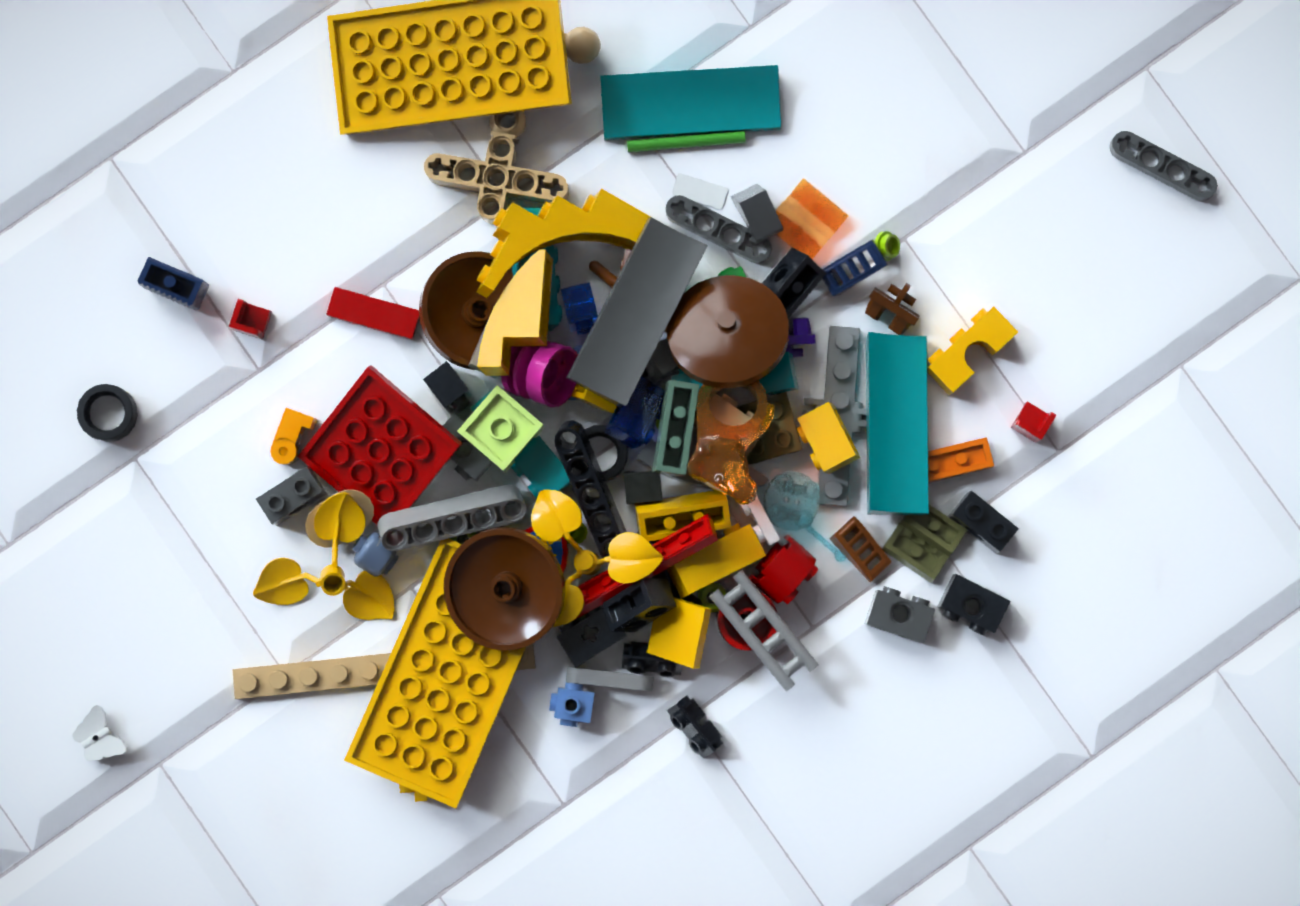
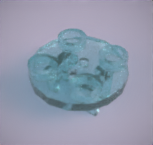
[763,471,820,531]

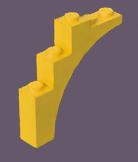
[476,188,651,298]

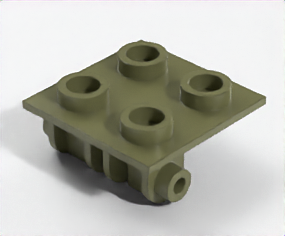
[736,392,803,465]

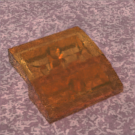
[776,178,850,260]

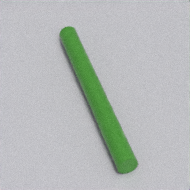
[627,131,746,153]

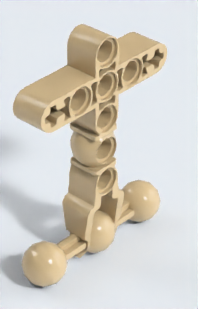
[424,26,601,224]

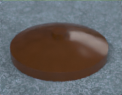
[419,251,513,370]
[667,275,789,388]
[444,527,565,650]

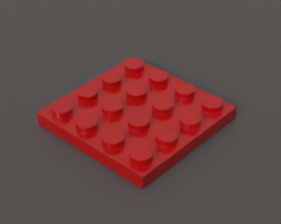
[297,365,463,534]

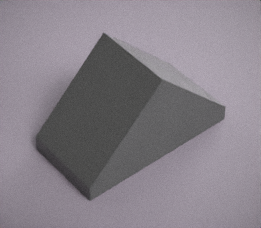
[730,183,783,243]

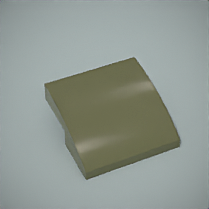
[882,504,967,583]

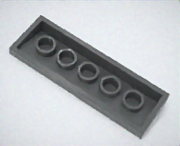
[566,217,708,407]

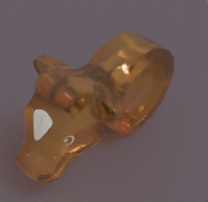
[687,380,775,505]

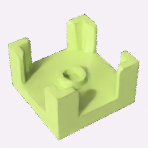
[457,385,545,473]

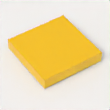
[647,597,712,669]

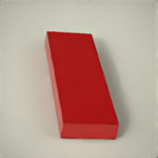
[326,287,420,340]

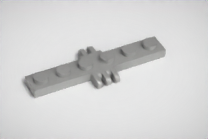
[802,326,866,507]

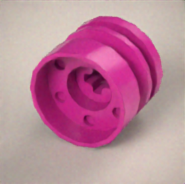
[501,340,578,408]

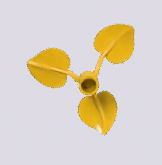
[531,489,663,628]
[253,492,394,620]

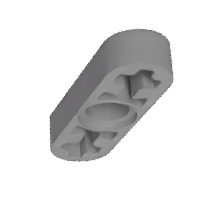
[565,667,654,692]

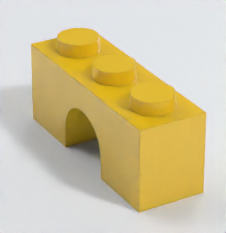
[927,306,1018,396]

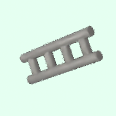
[709,570,819,692]

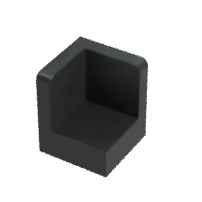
[623,471,662,504]

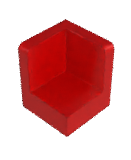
[228,298,272,340]
[1010,401,1057,443]

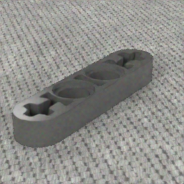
[1109,131,1218,201]
[665,195,772,264]

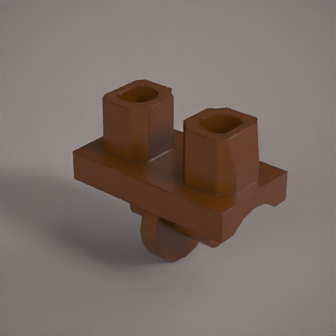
[865,283,920,335]

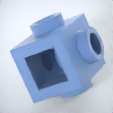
[549,682,595,727]

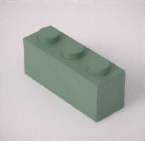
[652,380,699,477]

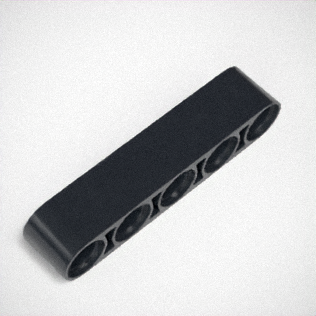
[554,420,627,563]

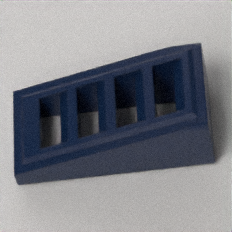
[823,239,888,297]

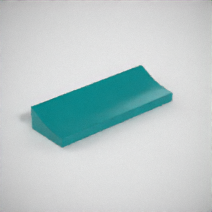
[600,65,781,140]
[866,332,929,515]

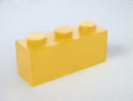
[634,489,731,542]
[666,523,766,599]

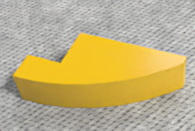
[477,249,553,376]

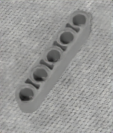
[377,484,527,551]

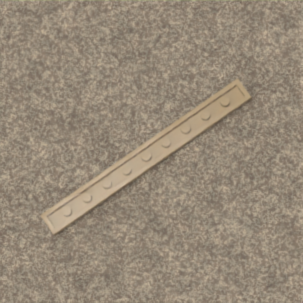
[232,643,536,699]

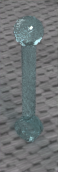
[796,516,846,562]

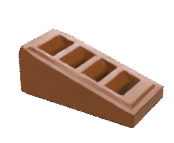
[829,516,892,582]

